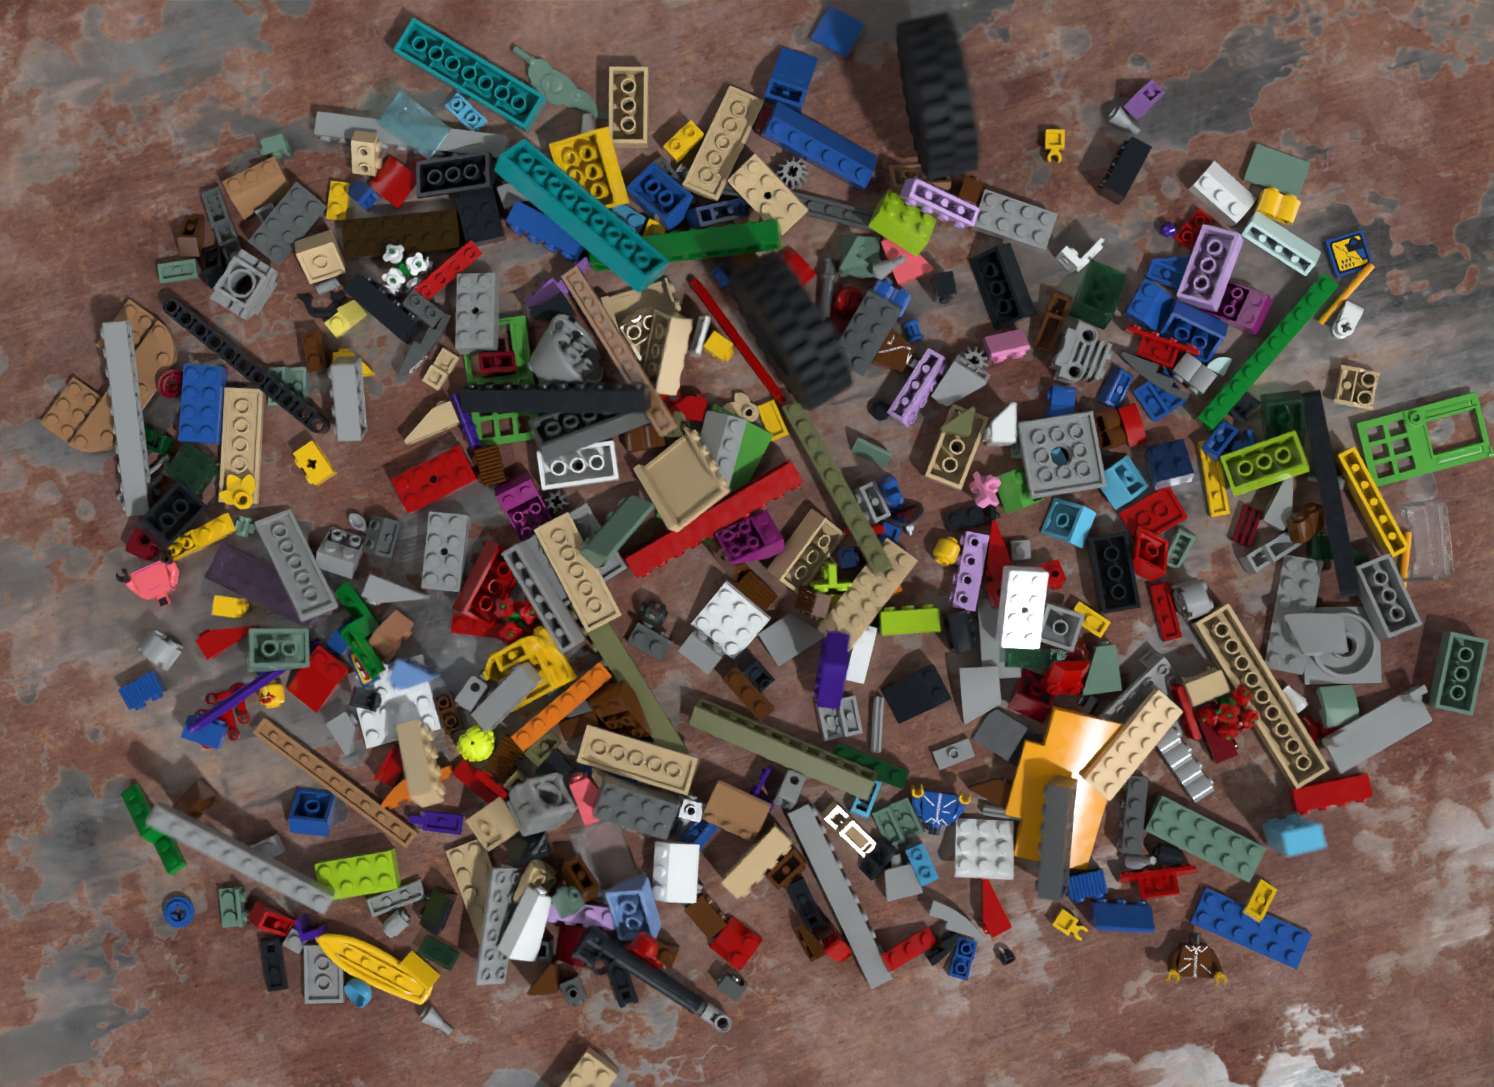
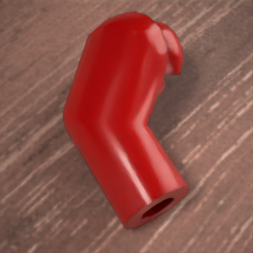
[1301,715,1320,744]

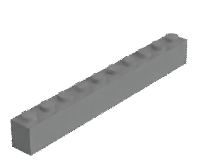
[314,111,509,161]
[101,321,154,516]
[146,801,335,914]
[787,802,893,989]

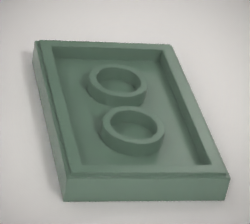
[1243,144,1311,199]

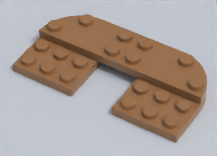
[40,299,178,453]

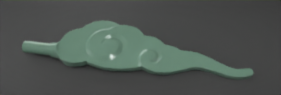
[512,45,609,120]

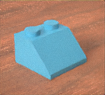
[1100,455,1149,510]
[1041,497,1096,549]

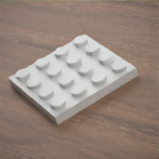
[347,654,442,748]

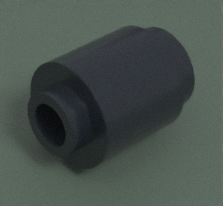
[1152,842,1183,866]

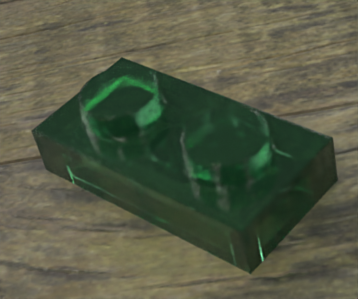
[417,935,461,971]

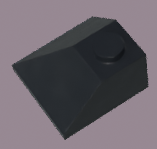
[529,291,577,324]

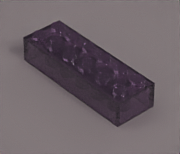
[205,543,319,628]

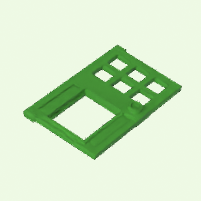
[464,315,539,449]
[1355,392,1494,487]

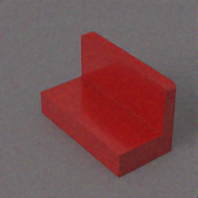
[374,744,404,788]

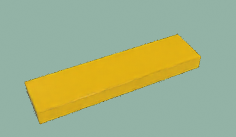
[1197,440,1230,517]

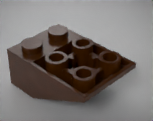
[588,680,652,739]
[172,778,218,820]

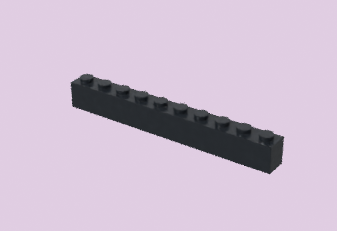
[459,382,652,413]

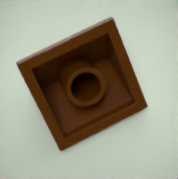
[526,956,560,996]

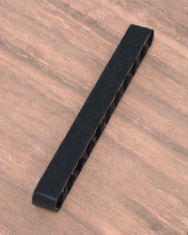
[162,298,331,434]
[1300,390,1361,598]

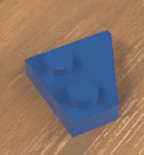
[1145,255,1191,291]

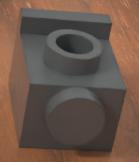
[717,972,747,1002]
[559,974,587,1007]

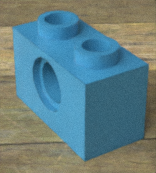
[904,840,939,886]

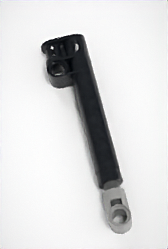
[570,925,731,1032]

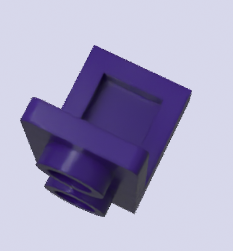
[749,766,774,812]

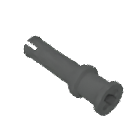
[819,258,839,317]

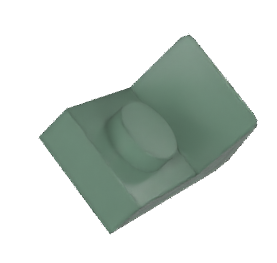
[838,236,869,275]

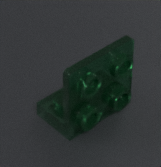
[164,442,221,496]

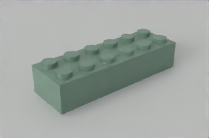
[1143,794,1266,883]

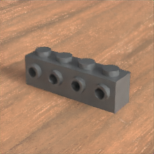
[1116,774,1149,855]

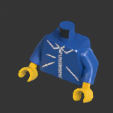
[911,784,971,835]

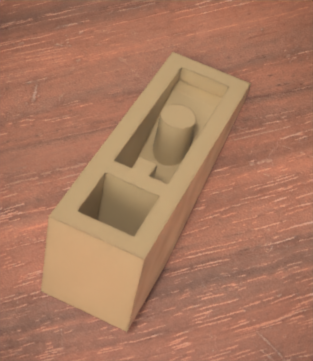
[404,400,461,445]

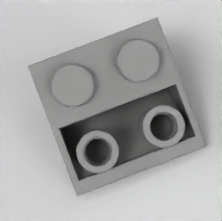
[316,526,366,579]

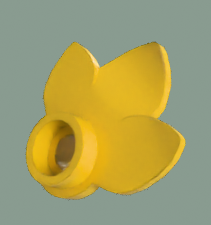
[219,474,256,509]

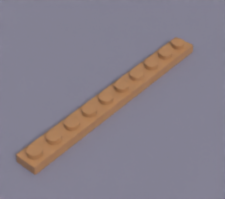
[561,265,678,437]
[253,717,419,848]

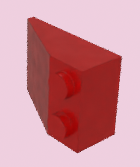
[287,644,353,713]

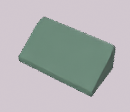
[851,438,892,467]

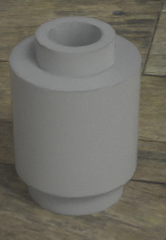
[382,909,411,938]

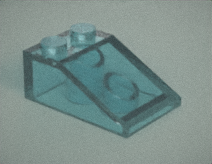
[378,91,451,160]

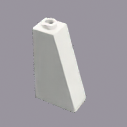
[498,886,552,962]

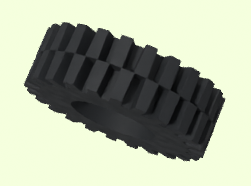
[896,12,980,180]
[728,250,854,412]

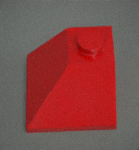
[1133,526,1169,582]

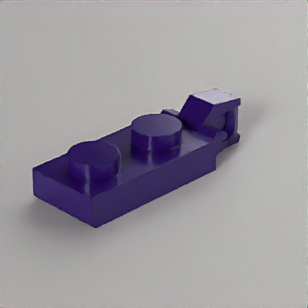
[409,810,464,835]

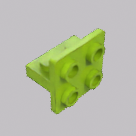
[809,561,852,592]

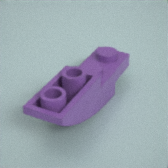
[525,257,591,309]

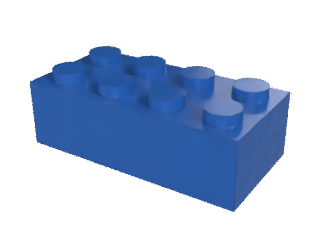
[506,200,585,262]
[178,364,228,445]

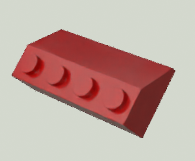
[452,540,517,629]

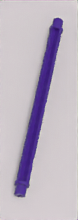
[187,637,322,734]

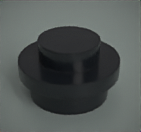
[871,401,890,421]

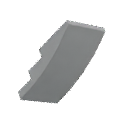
[977,599,1021,679]

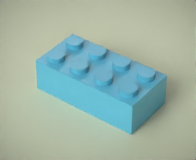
[1262,813,1326,856]

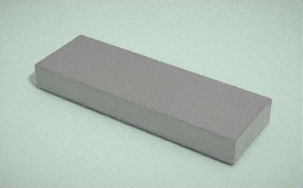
[366,879,427,918]

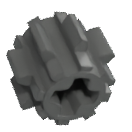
[545,490,570,514]

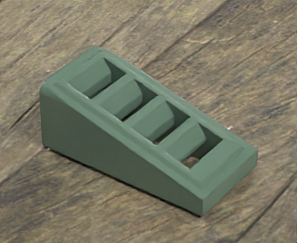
[1167,526,1196,571]

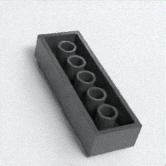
[528,413,651,462]
[1035,775,1078,902]

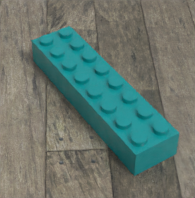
[393,18,547,134]

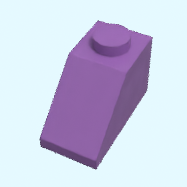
[1124,80,1165,120]

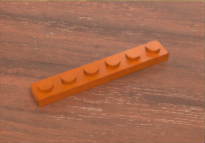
[511,662,613,752]

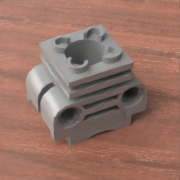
[210,249,278,320]
[1049,321,1113,385]
[507,772,579,836]

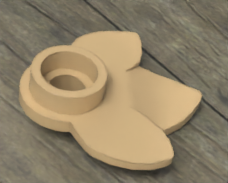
[722,393,759,422]

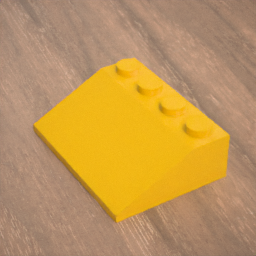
[549,127,630,209]

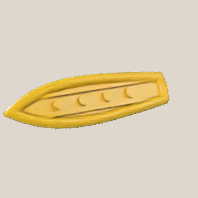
[315,933,433,1005]

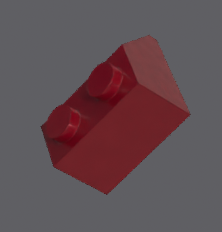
[1007,668,1055,723]
[557,921,601,968]

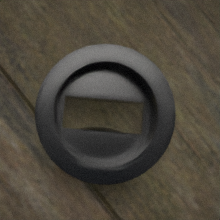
[999,949,1016,966]

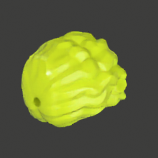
[456,724,497,762]

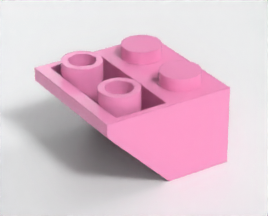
[983,329,1030,364]

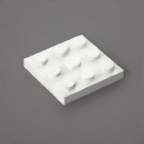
[691,581,771,659]
[954,818,1014,880]

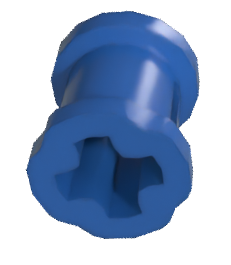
[710,264,729,289]
[902,319,924,343]

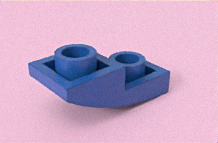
[948,937,977,981]

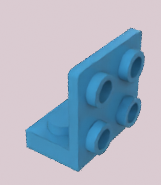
[609,204,648,235]

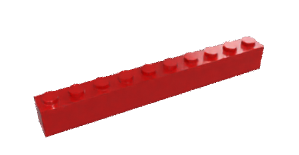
[625,459,803,578]

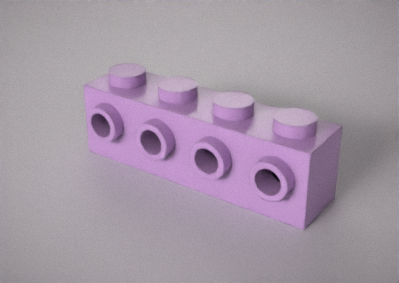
[899,178,980,229]
[887,348,949,428]
[948,531,989,611]
[547,895,616,931]

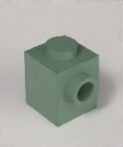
[551,886,586,919]

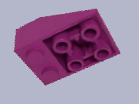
[1200,281,1273,336]
[494,471,553,542]
[715,510,785,565]

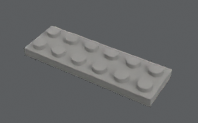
[254,509,338,622]
[1265,555,1324,675]

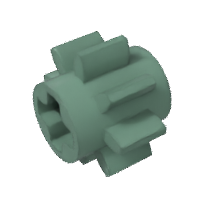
[232,515,255,537]

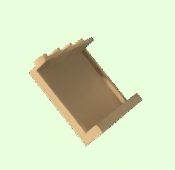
[601,277,692,367]
[633,427,730,533]

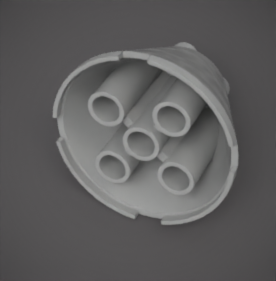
[528,314,603,384]

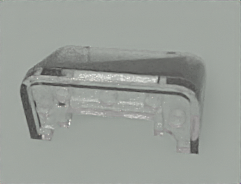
[569,820,646,903]

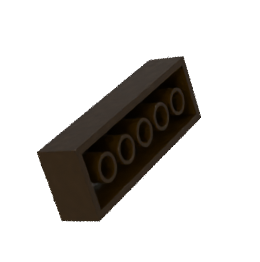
[341,209,462,262]

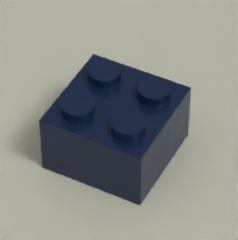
[1143,439,1194,490]

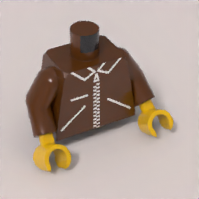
[1165,932,1227,986]

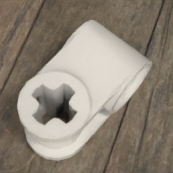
[1332,300,1364,339]

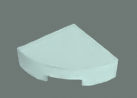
[1206,357,1232,377]

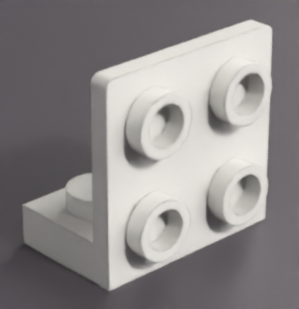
[1056,238,1104,274]

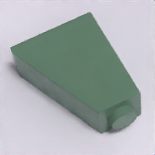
[1080,641,1122,695]

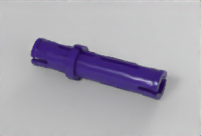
[450,393,482,449]

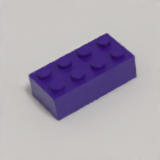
[814,631,850,710]

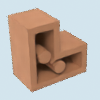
[368,610,414,664]

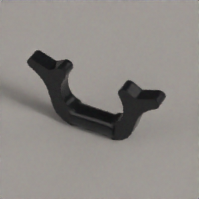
[298,293,347,318]

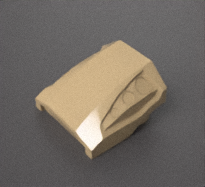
[618,306,654,361]
[1334,365,1380,411]
[513,859,557,903]

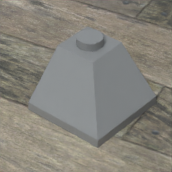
[1040,601,1085,652]

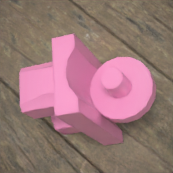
[969,471,1001,508]

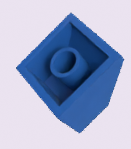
[1123,278,1175,332]
[288,788,336,837]

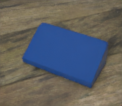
[1097,367,1134,410]
[1201,420,1239,463]
[678,819,718,852]

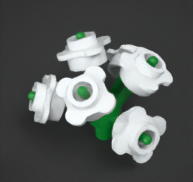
[382,244,434,295]

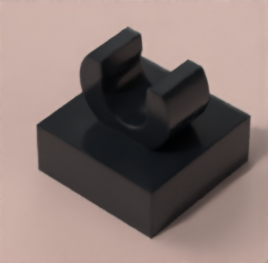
[1076,696,1100,715]

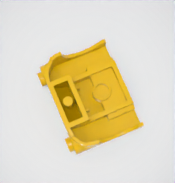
[483,625,577,712]

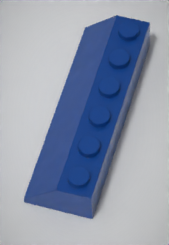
[760,101,877,191]

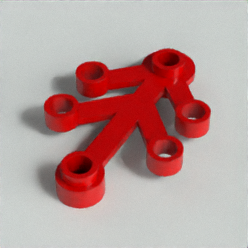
[196,682,251,749]

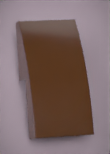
[432,691,465,735]

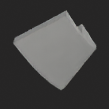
[758,613,825,667]
[1282,613,1348,657]
[959,666,1002,724]

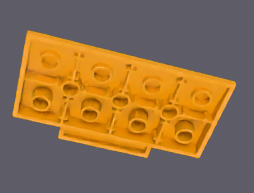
[1004,706,1125,871]

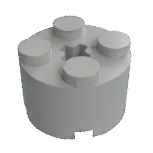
[1171,577,1214,621]
[136,628,183,671]

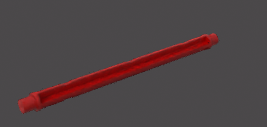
[689,278,787,405]

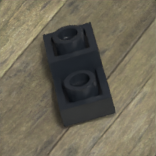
[927,930,959,967]

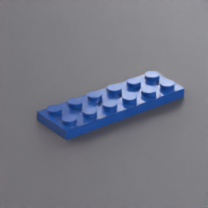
[1189,887,1312,969]

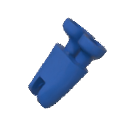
[878,475,904,510]

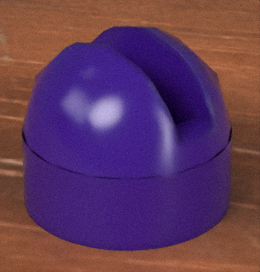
[1160,221,1176,237]

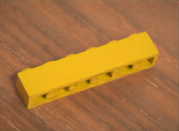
[1333,446,1410,558]

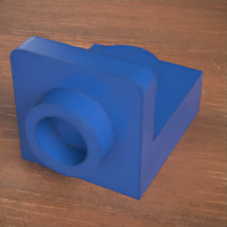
[1228,429,1257,453]

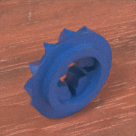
[163,897,195,928]

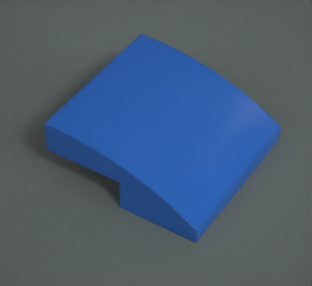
[811,6,865,58]
[1133,369,1186,423]

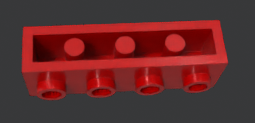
[984,559,1067,609]
[1288,772,1373,815]

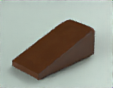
[559,711,602,741]
[793,923,826,962]

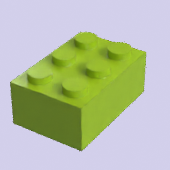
[868,189,937,257]
[878,604,941,635]

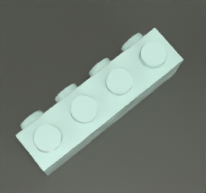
[1241,211,1321,276]

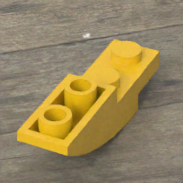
[166,513,236,561]

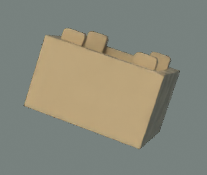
[294,230,347,284]
[1178,666,1230,706]
[466,797,519,852]

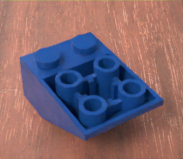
[764,47,819,113]

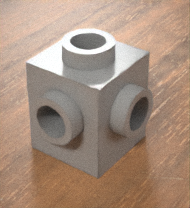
[676,793,706,823]

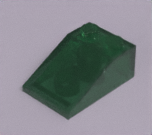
[1069,259,1126,330]
[1260,390,1305,452]

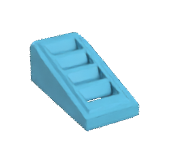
[849,780,882,819]

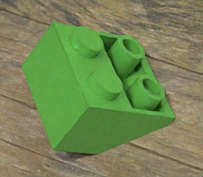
[997,467,1045,514]

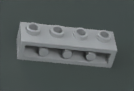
[471,662,543,732]

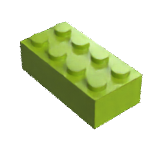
[1220,431,1309,497]
[315,848,401,900]

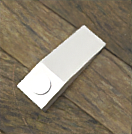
[845,626,877,684]

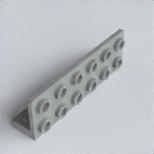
[1098,648,1181,724]
[1321,685,1432,773]
[474,864,522,985]

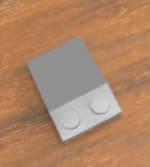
[361,574,430,605]

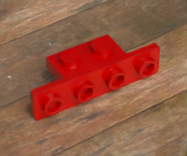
[413,240,482,300]
[1124,324,1200,369]
[452,759,511,811]
[1118,864,1197,900]

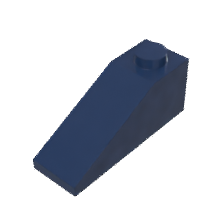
[686,197,749,229]

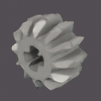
[776,156,809,190]
[959,346,989,371]

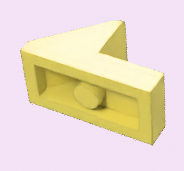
[325,300,367,339]

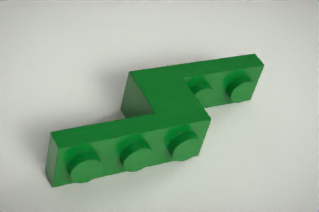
[335,582,386,680]
[121,783,187,876]

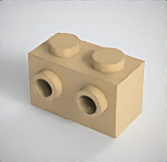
[351,130,382,176]

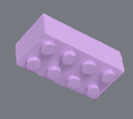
[1176,224,1244,312]

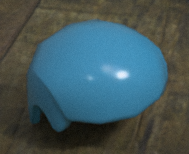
[343,978,372,1008]

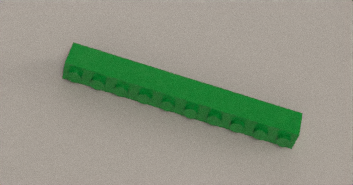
[589,219,782,272]
[1194,273,1339,432]

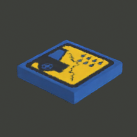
[1324,230,1373,278]

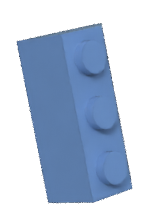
[387,657,442,690]
[605,877,662,941]

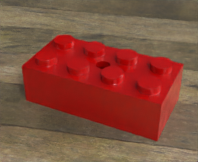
[390,445,478,515]

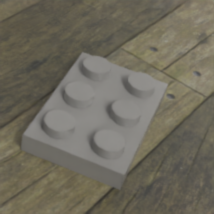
[304,944,345,1004]

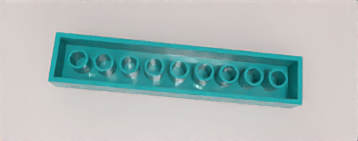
[494,138,669,293]

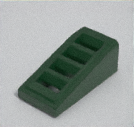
[144,426,173,455]

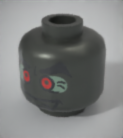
[639,598,668,627]

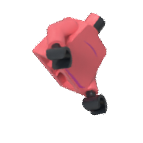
[116,550,179,607]

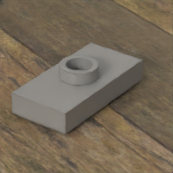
[932,738,975,770]

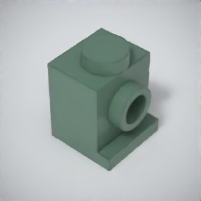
[259,133,292,159]

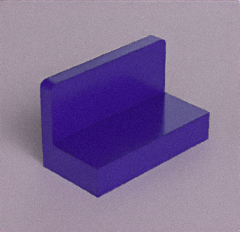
[295,913,328,942]

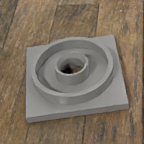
[1016,411,1107,499]
[525,503,627,606]
[1303,606,1382,685]

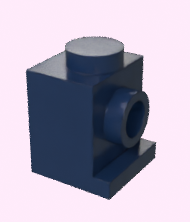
[837,546,859,569]

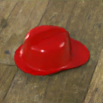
[829,285,863,331]
[625,932,664,968]

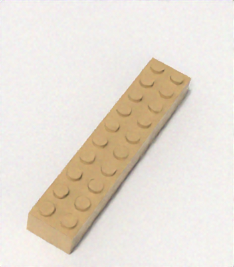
[1191,603,1330,789]

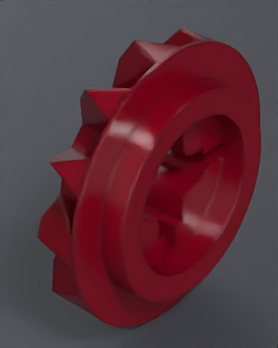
[156,368,183,398]

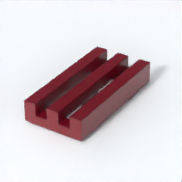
[1231,505,1263,547]

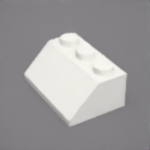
[1189,161,1257,227]
[982,403,1016,446]
[652,840,700,903]

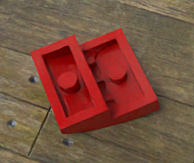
[368,156,416,209]

